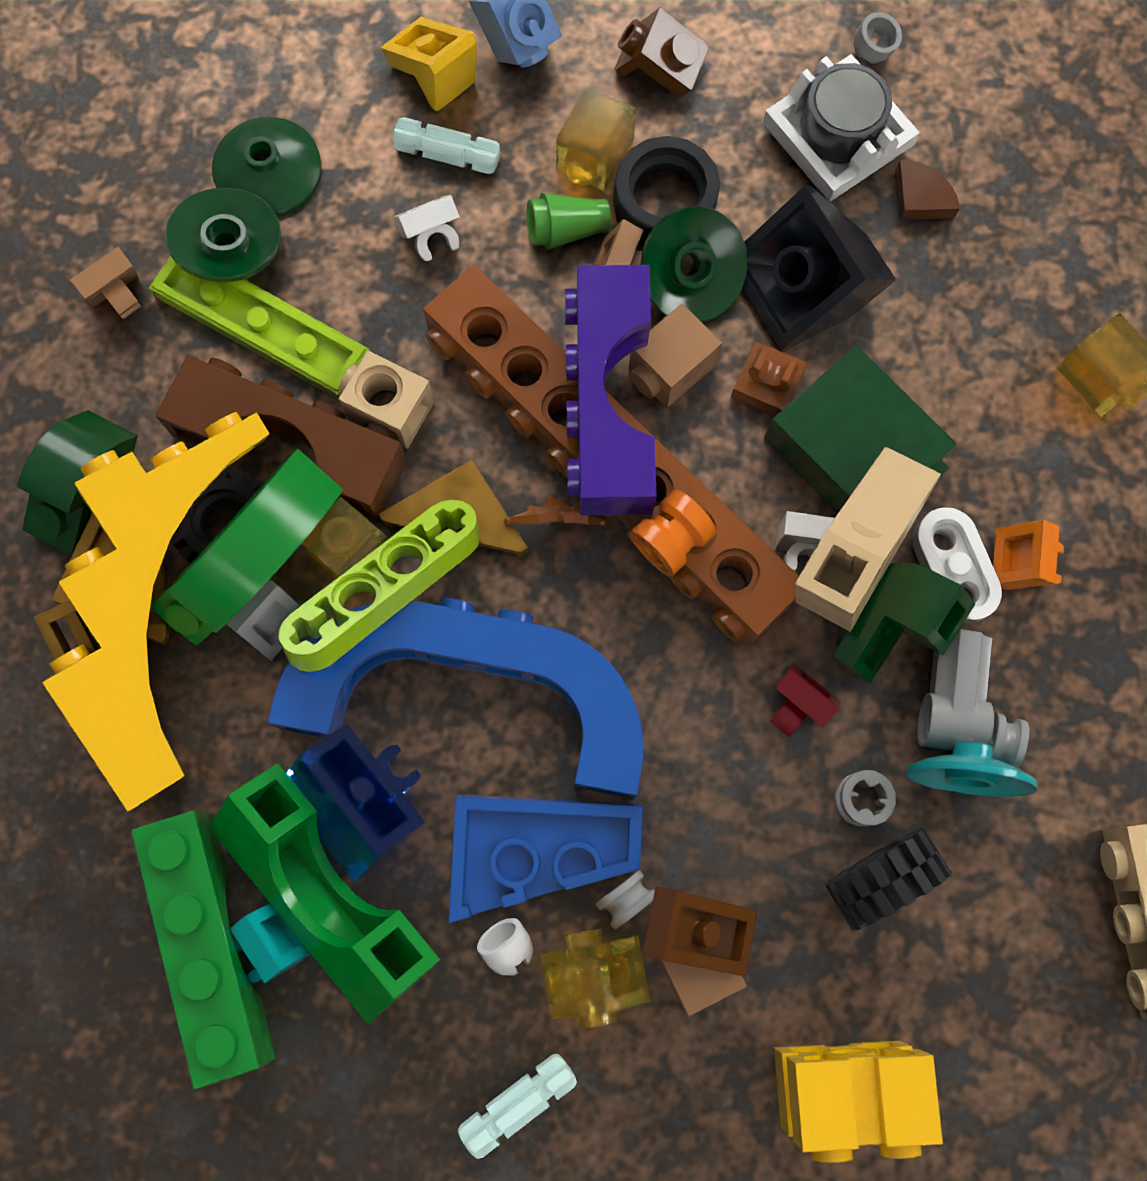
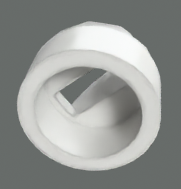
[477,918,533,976]

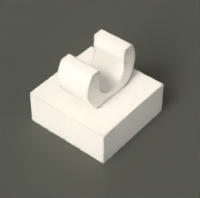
[394,195,460,261]
[775,511,835,571]

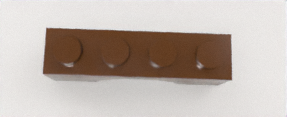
[155,355,408,522]

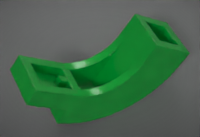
[150,448,343,646]

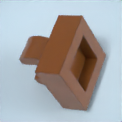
[731,341,808,416]

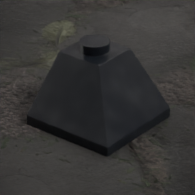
[742,185,896,350]

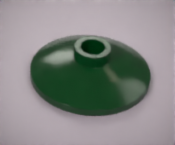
[212,117,322,217]
[165,187,281,283]
[641,206,748,322]

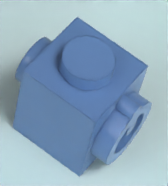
[468,0,562,68]

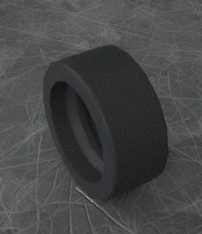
[613,136,721,247]

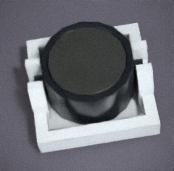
[762,54,920,202]

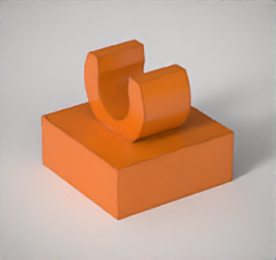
[993,520,1064,590]

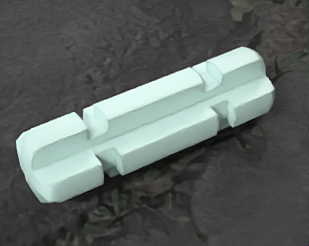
[393,117,500,174]
[458,1054,577,1159]

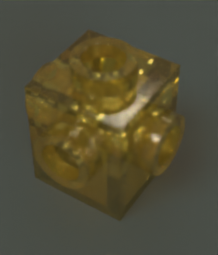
[540,928,650,1028]

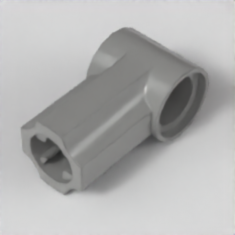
[917,629,994,751]

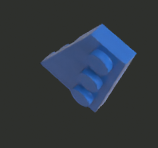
[449,794,643,923]

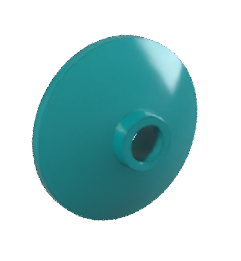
[906,742,1038,797]

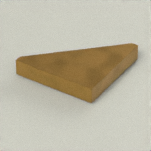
[379,460,528,557]

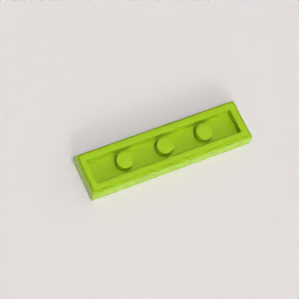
[148,257,370,400]

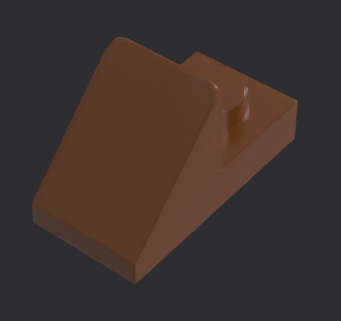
[642,886,758,977]

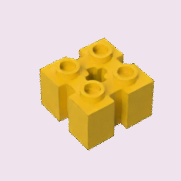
[774,1040,943,1163]

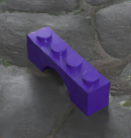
[565,265,656,515]

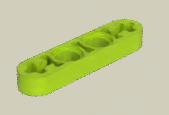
[279,499,480,672]

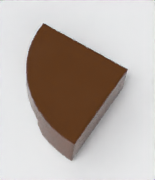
[895,160,960,220]

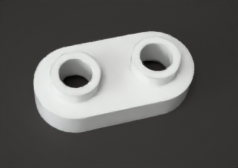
[912,508,1002,624]

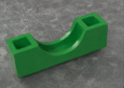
[210,763,440,1025]
[131,810,276,1090]

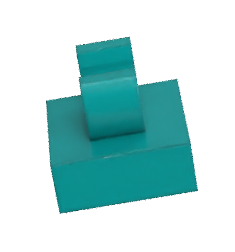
[230,904,311,983]

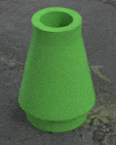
[526,192,611,250]

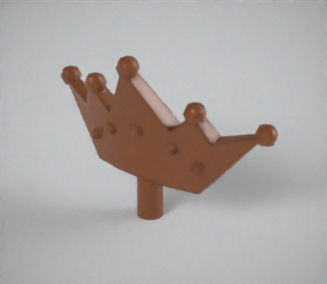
[504,494,606,526]

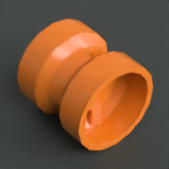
[629,490,717,577]

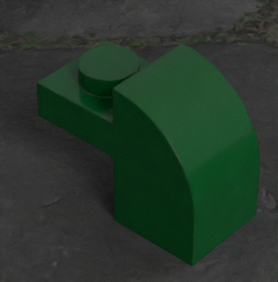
[17,410,138,556]
[832,562,976,684]

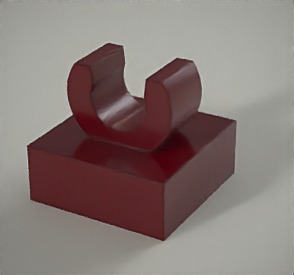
[770,663,841,737]

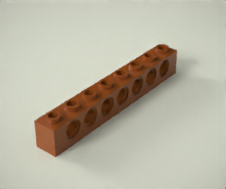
[423,264,799,646]

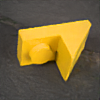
[380,17,477,112]

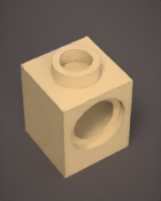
[338,350,435,449]

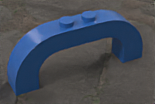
[268,598,643,800]

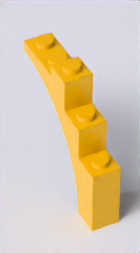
[42,412,270,811]

